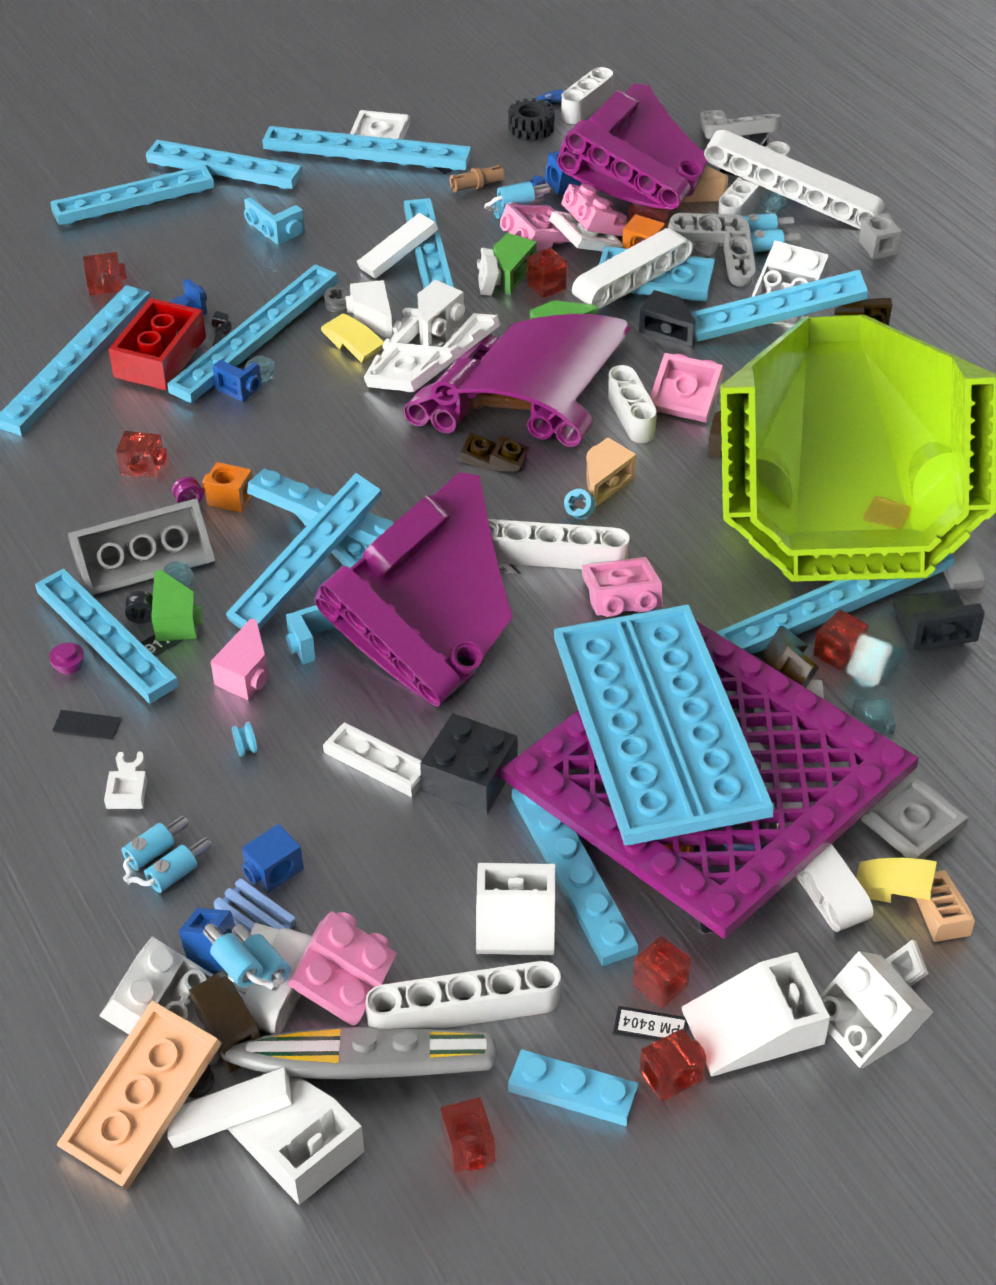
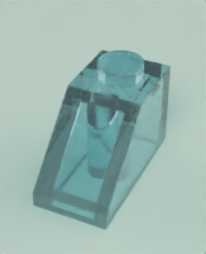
[846,633,906,689]

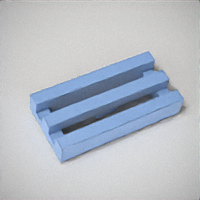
[214,878,296,933]

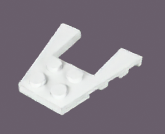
[364,308,501,392]

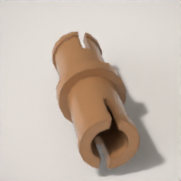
[449,165,504,192]

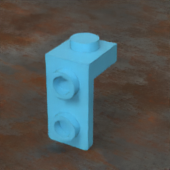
[244,197,305,245]
[286,605,335,664]

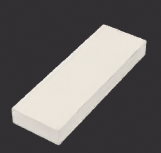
[357,213,438,279]
[323,722,421,797]
[168,1067,292,1148]

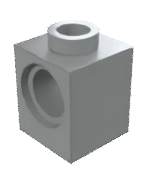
[859,213,902,259]

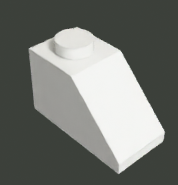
[345,280,393,338]

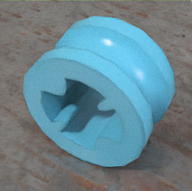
[564,489,596,520]
[232,722,258,757]

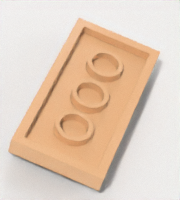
[56,1001,222,1190]

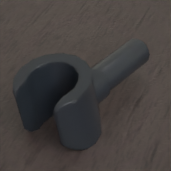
[211,311,232,346]

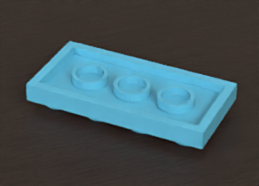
[599,246,715,302]

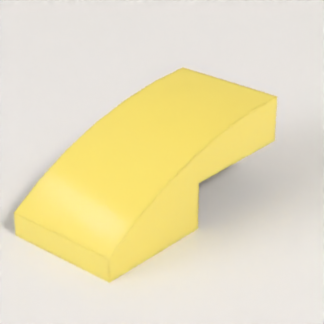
[321,313,384,363]
[856,858,937,903]

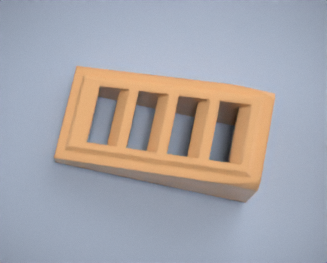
[916,870,975,942]

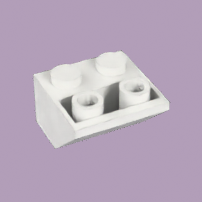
[417,279,465,347]
[476,863,555,955]
[820,951,933,1068]

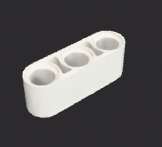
[561,67,613,124]
[608,365,657,444]
[243,927,312,1035]

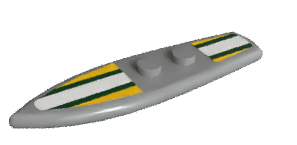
[221,1027,497,1079]

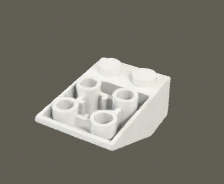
[752,241,831,329]
[99,936,245,1066]
[682,952,830,1077]
[228,1076,365,1205]

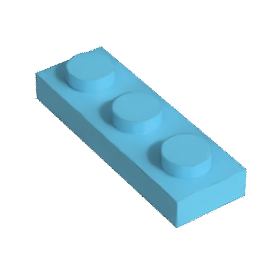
[508,1049,639,1126]

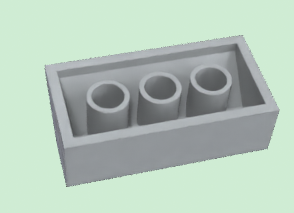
[68,498,215,595]

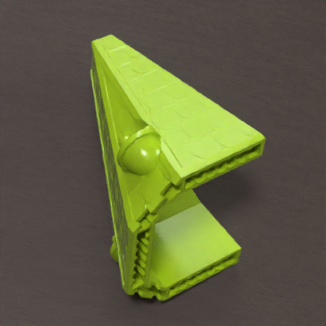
[720,315,996,582]

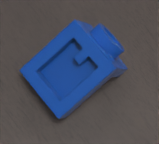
[169,279,207,316]
[213,360,262,402]

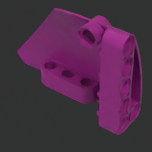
[557,83,707,209]
[315,472,513,707]

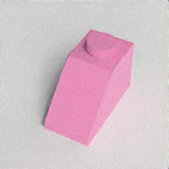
[211,618,268,700]

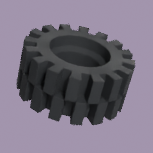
[508,98,555,141]

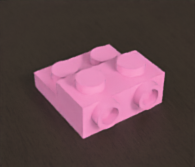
[561,184,628,237]
[500,204,571,253]
[650,353,723,423]
[582,557,663,617]
[286,911,397,1027]

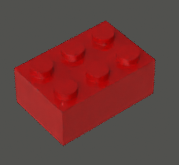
[108,298,206,390]

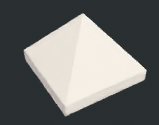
[885,940,929,987]

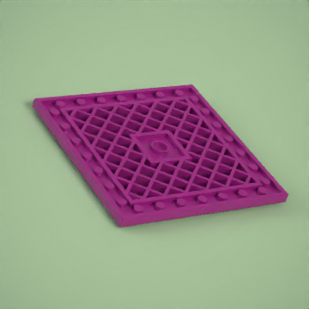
[501,620,919,939]

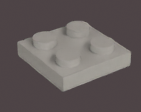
[860,774,968,859]

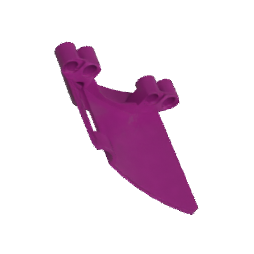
[404,314,631,447]

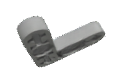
[700,110,782,139]
[668,213,756,287]

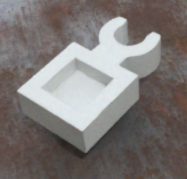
[477,248,501,296]
[104,752,147,809]

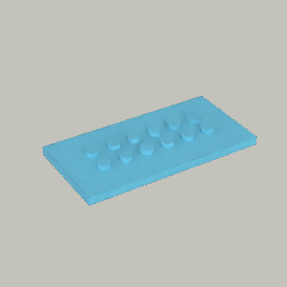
[554,604,774,846]

